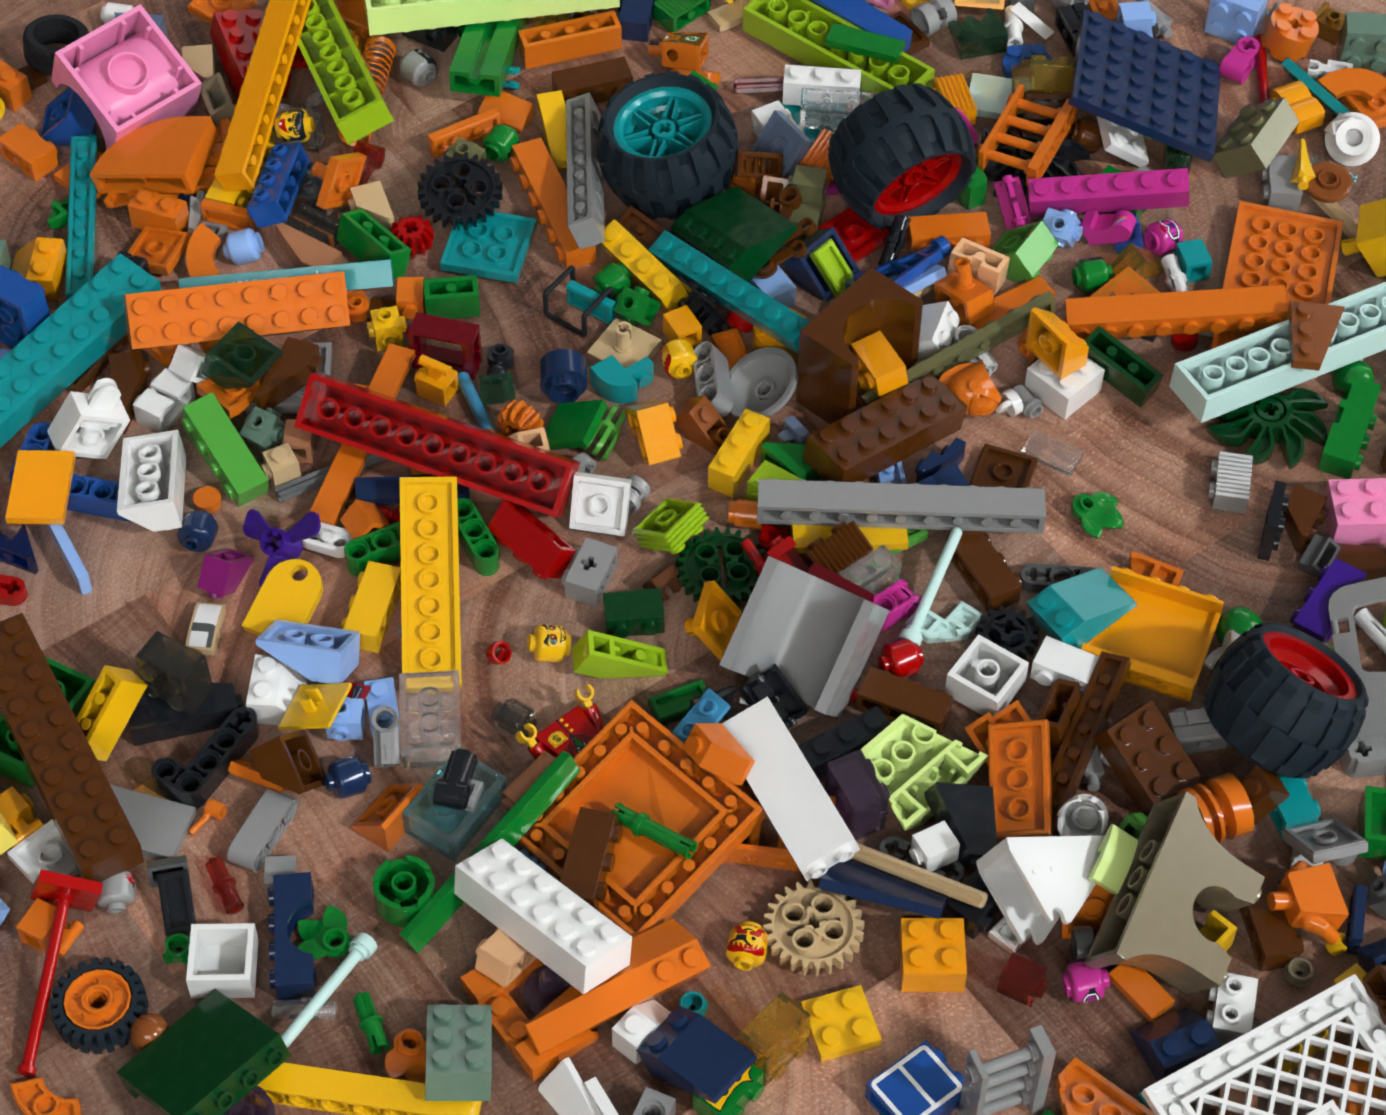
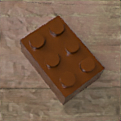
[1092,700,1201,813]

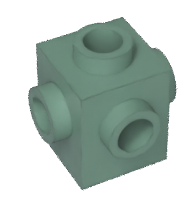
[239,406,285,451]

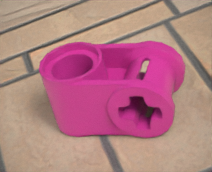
[1219,37,1260,85]
[873,579,922,631]

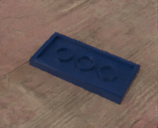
[819,860,950,919]

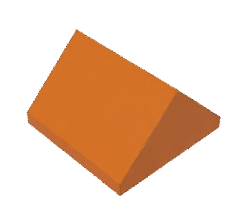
[351,783,426,852]

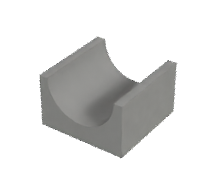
[719,556,890,718]

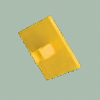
[278,682,352,730]

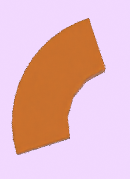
[1317,68,1386,101]
[186,222,222,277]
[10,1077,82,1115]

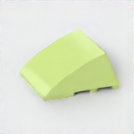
[860,714,988,831]

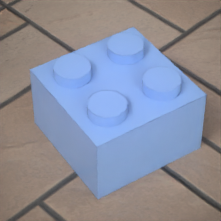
[1204,0,1268,44]

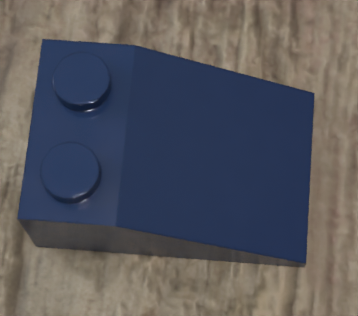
[637,1006,757,1104]

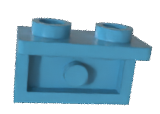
[672,688,730,743]

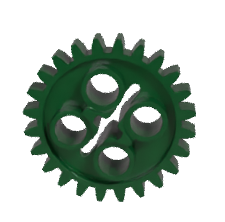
[676,527,766,607]

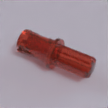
[205,857,244,915]

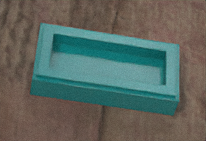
[566,280,616,325]

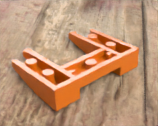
[460,958,599,1082]

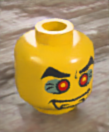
[527,624,571,663]

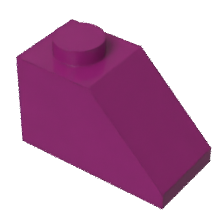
[197,548,254,598]

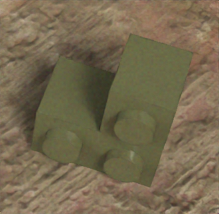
[787,165,827,241]

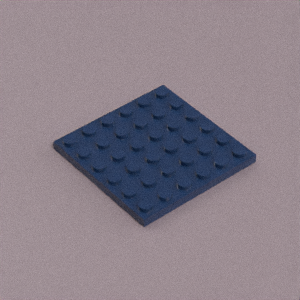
[1068,9,1221,162]

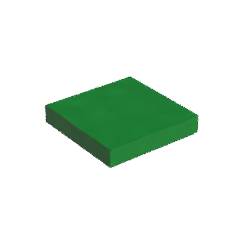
[545,400,608,450]

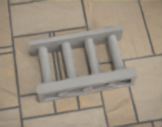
[956,1025,1056,1115]

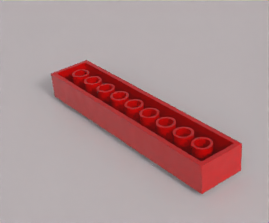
[294,373,580,517]

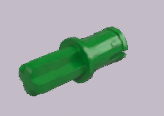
[353,991,390,1055]

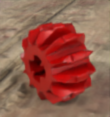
[390,214,435,258]

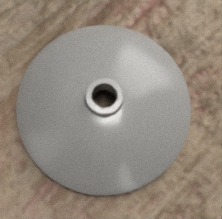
[730,347,798,419]

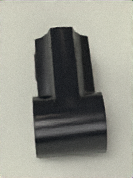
[433,748,478,811]

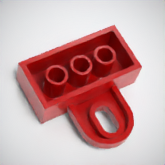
[210,9,309,99]

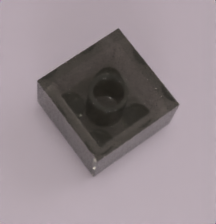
[135,631,214,715]

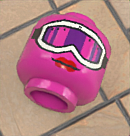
[1143,218,1183,256]
[1061,961,1110,1004]

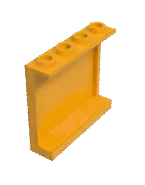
[1081,566,1224,703]

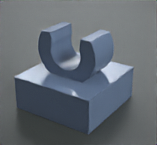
[778,415,810,444]

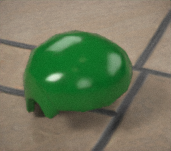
[1332,360,1375,393]
[1215,606,1263,643]

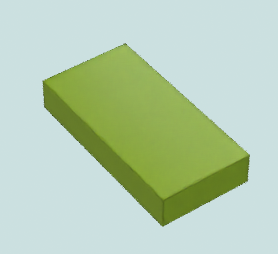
[809,238,853,298]

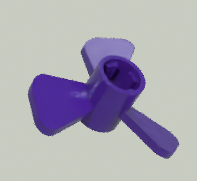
[243,509,321,587]

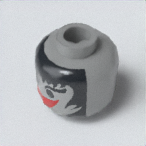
[400,49,437,87]

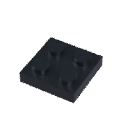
[1258,481,1290,561]

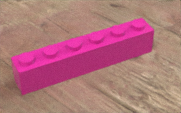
[1028,168,1189,217]

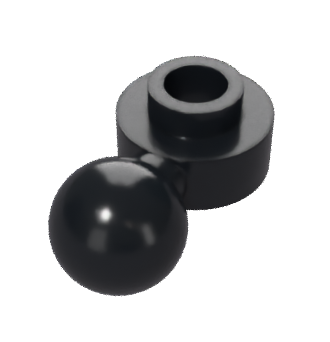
[487,344,514,385]

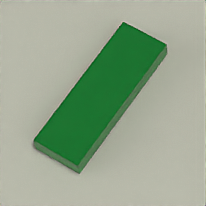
[825,23,905,64]

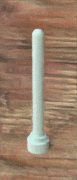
[897,527,962,646]
[281,932,378,1047]

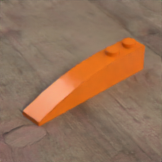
[524,918,711,1056]

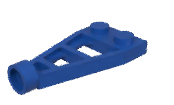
[844,236,952,289]

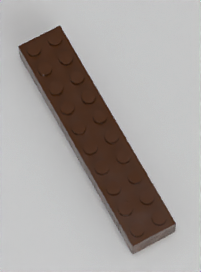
[0,613,144,882]

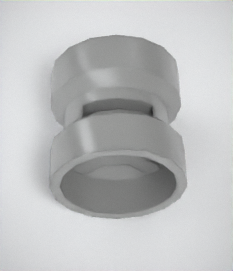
[626,475,651,515]

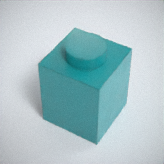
[1175,238,1213,283]

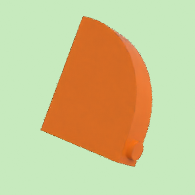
[90,116,219,194]

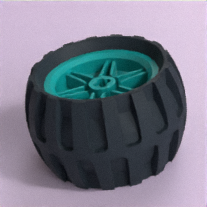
[597,71,739,220]

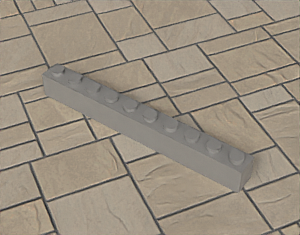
[757,478,1046,533]

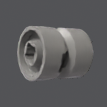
[910,0,957,37]

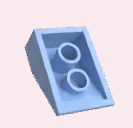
[256,619,360,684]

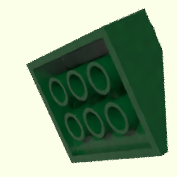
[670,186,798,282]

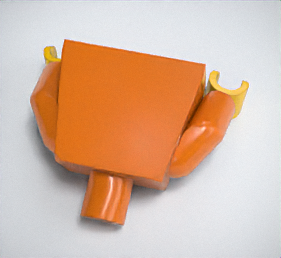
[1267,861,1349,956]

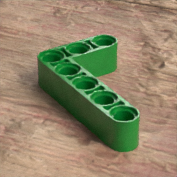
[344,498,500,576]

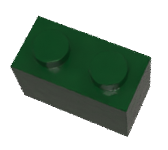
[603,588,665,638]

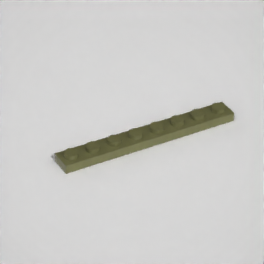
[861,291,1056,407]

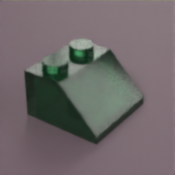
[201,321,284,389]

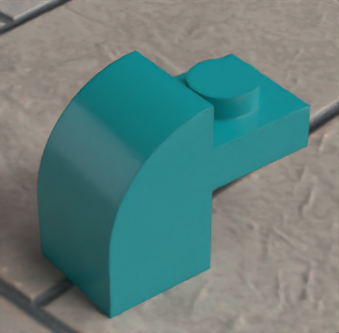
[590,355,654,404]

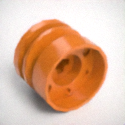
[1177,773,1254,844]

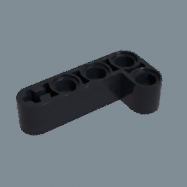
[151,706,259,809]

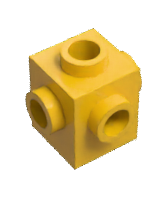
[367,306,407,351]

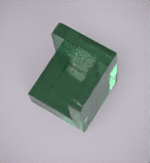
[479,372,516,406]

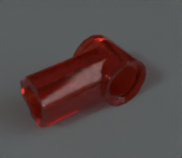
[353,141,385,186]

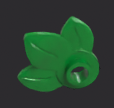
[1071,492,1124,539]
[297,905,352,960]

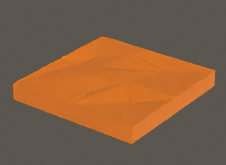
[517,700,766,938]

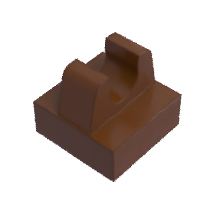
[642,564,681,602]

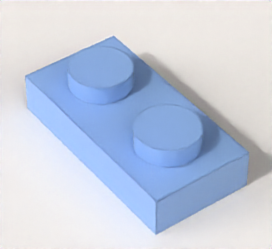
[364,677,401,737]

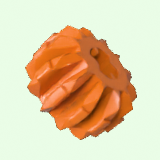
[496,399,544,437]

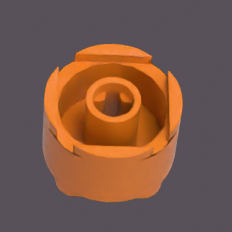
[1261,3,1319,62]

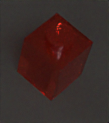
[997,952,1049,1008]

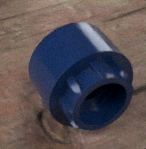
[540,349,587,404]

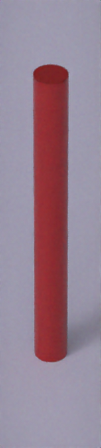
[1255,34,1269,104]

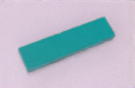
[1281,58,1350,117]

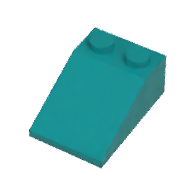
[1027,567,1137,648]

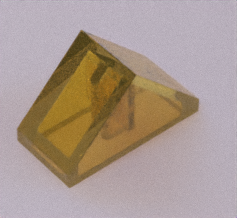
[1111,243,1164,280]

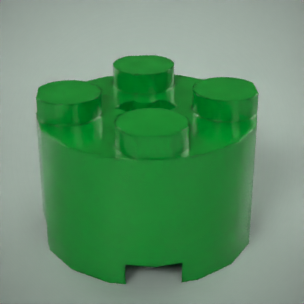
[373,855,436,928]

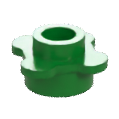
[162,933,190,965]

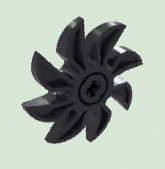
[976,113,1090,197]

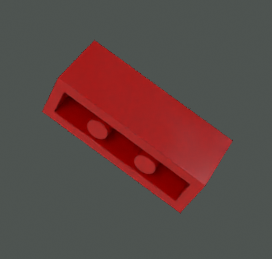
[487,500,577,580]

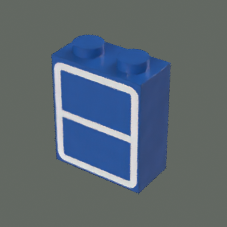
[865,1040,964,1115]

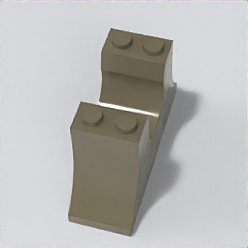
[1085,791,1265,994]

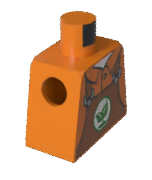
[649,32,708,71]

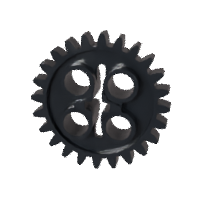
[417,152,503,230]

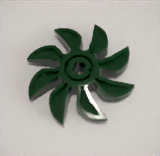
[1207,388,1328,469]

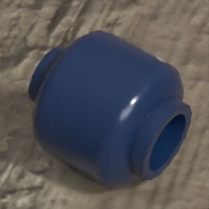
[177,510,219,552]
[324,756,371,799]

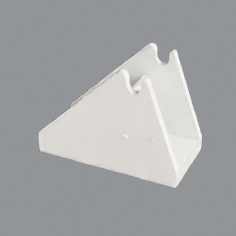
[976,835,1105,945]

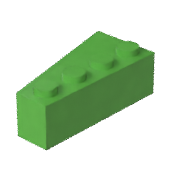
[181,392,269,507]

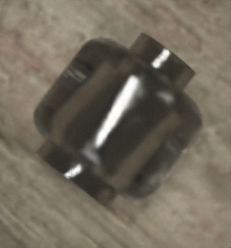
[491,698,537,742]

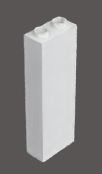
[722,696,860,881]

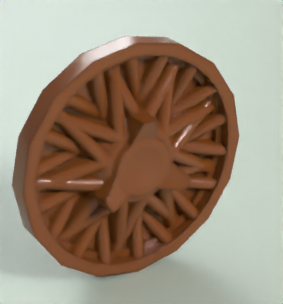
[1306,161,1352,203]

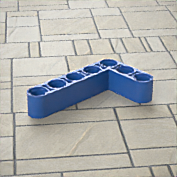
[9,422,132,522]

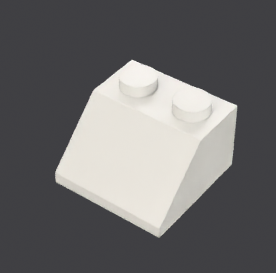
[246,654,317,725]

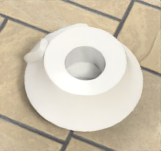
[1323,112,1380,166]

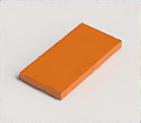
[988,719,1053,843]

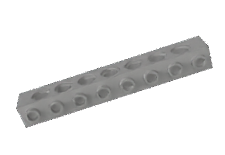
[566,92,605,250]

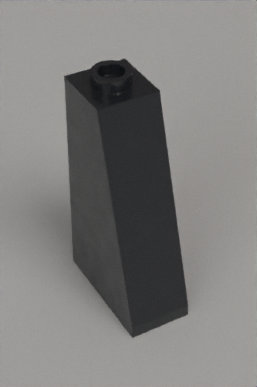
[129,681,244,746]

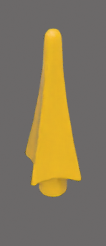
[1291,138,1316,190]

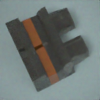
[283,199,342,248]

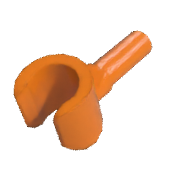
[188,799,227,835]

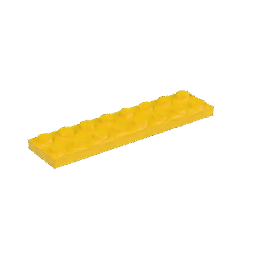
[400,477,462,690]

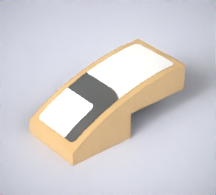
[185,602,226,656]

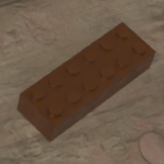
[802,373,967,482]

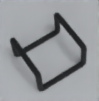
[543,266,614,337]

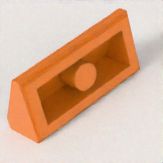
[478,91,534,133]

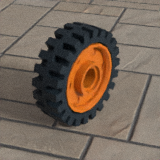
[50,957,149,1054]

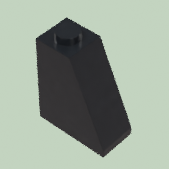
[924,782,997,869]

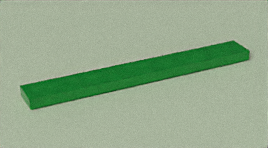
[399,750,580,954]

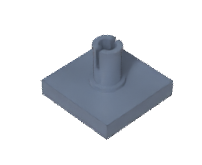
[750,110,812,178]

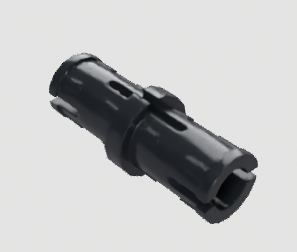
[878,214,911,266]

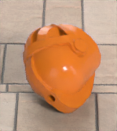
[939,360,1002,417]

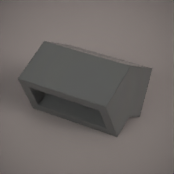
[1298,533,1341,577]
[147,855,191,888]

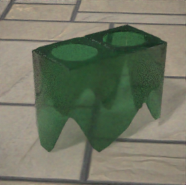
[948,8,1008,60]

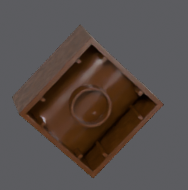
[796,267,923,424]

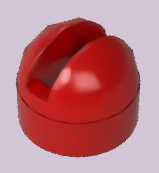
[486,641,512,665]

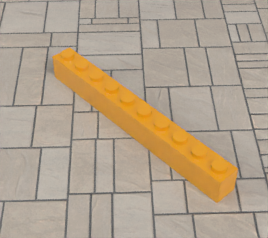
[214,0,311,192]

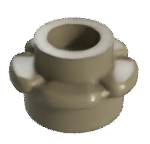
[1284,957,1315,988]

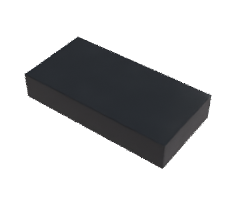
[157,869,197,937]

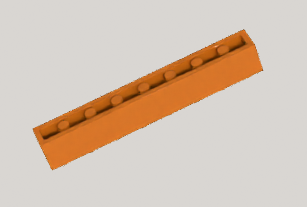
[1065,285,1288,340]

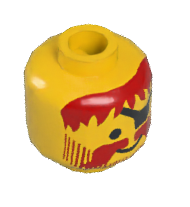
[660,339,697,379]
[725,921,769,971]

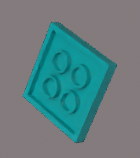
[440,211,537,283]

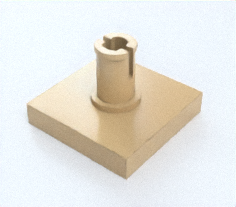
[587,318,661,368]

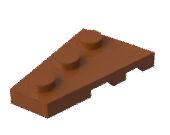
[1288,300,1345,371]

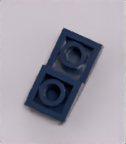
[915,437,966,483]

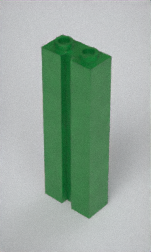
[449,18,528,97]

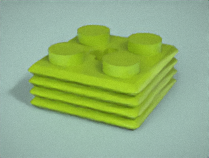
[632,498,709,554]

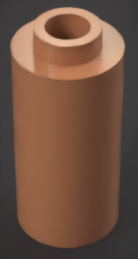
[500,751,555,811]

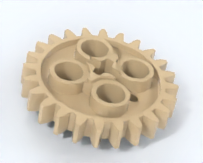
[763,880,864,976]

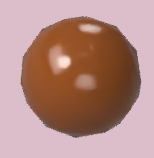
[130,1012,169,1051]

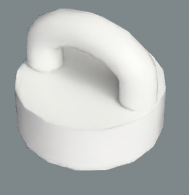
[995,388,1024,417]

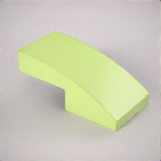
[1088,824,1138,894]

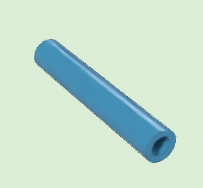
[458,372,497,433]

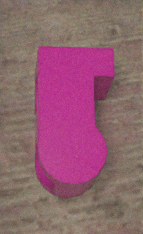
[1081,210,1136,246]

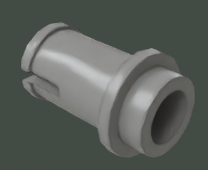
[1013,384,1043,418]

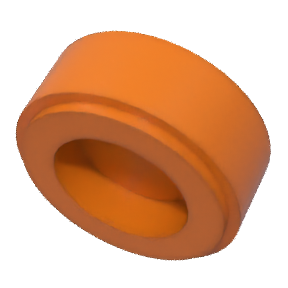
[193,486,222,514]

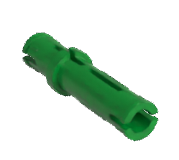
[611,803,698,860]

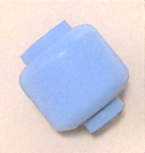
[223,228,264,266]

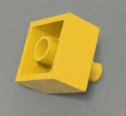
[1341,198,1386,278]

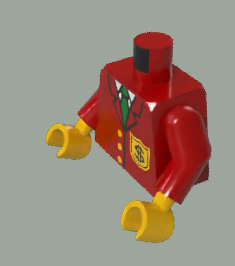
[515,684,604,759]

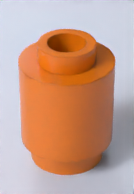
[728,499,768,530]

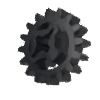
[975,605,1039,661]

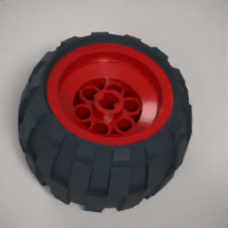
[1203,623,1369,778]

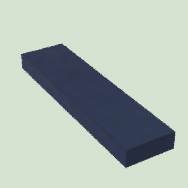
[355,474,470,505]

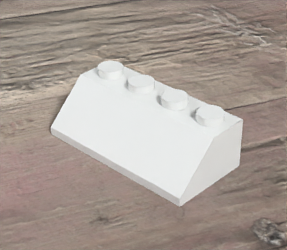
[117,430,186,532]

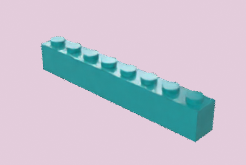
[648,230,810,354]

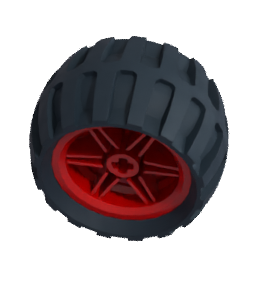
[828,83,976,230]

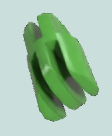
[582,405,627,461]

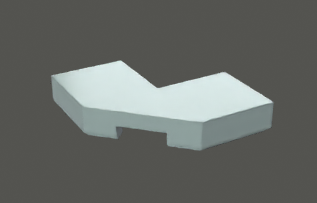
[904,601,984,644]

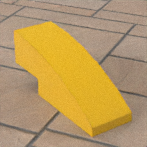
[537,90,567,169]

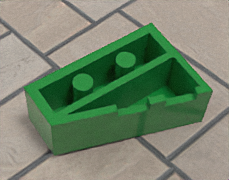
[1318,375,1382,479]

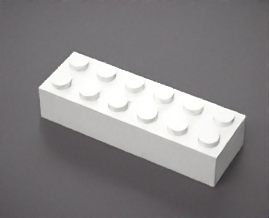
[454,839,632,995]

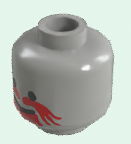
[96,870,136,913]

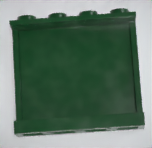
[116,989,291,1115]

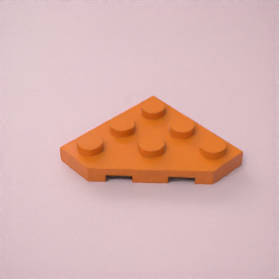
[1055,1057,1155,1115]

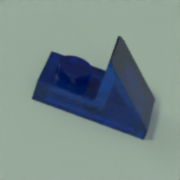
[0,524,39,575]

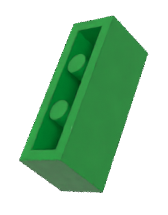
[336,208,411,279]

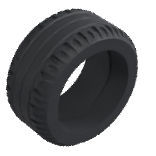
[23,14,89,76]

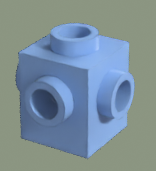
[1043,207,1083,249]
[326,697,366,741]

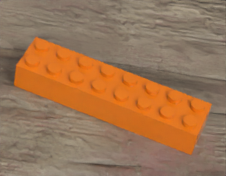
[122,271,350,349]

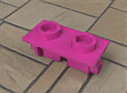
[993,175,1032,230]

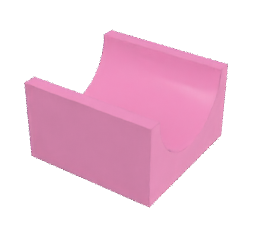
[51,4,202,150]

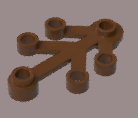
[755,186,816,279]

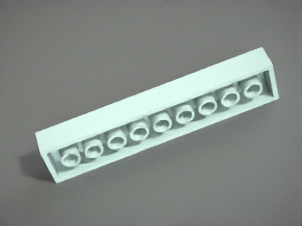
[1169,282,1386,423]

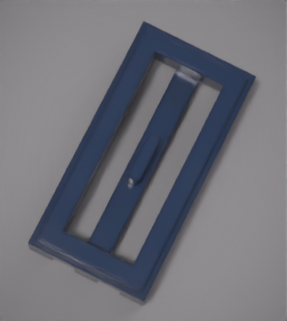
[1345,884,1368,955]

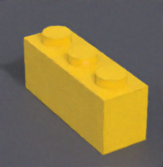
[708,408,770,498]
[340,561,401,653]
[76,665,148,761]

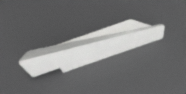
[538,1057,619,1115]

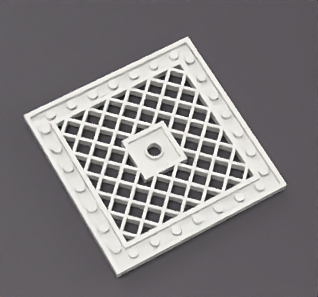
[1141,974,1386,1115]

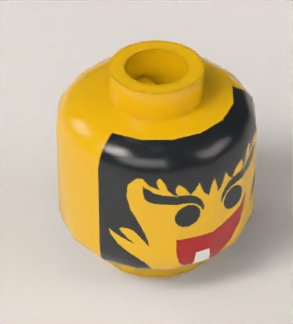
[275,109,315,144]

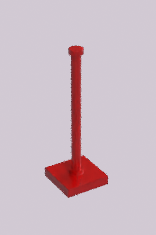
[16,869,103,1077]

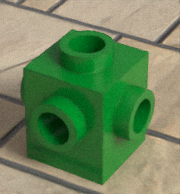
[614,285,661,327]

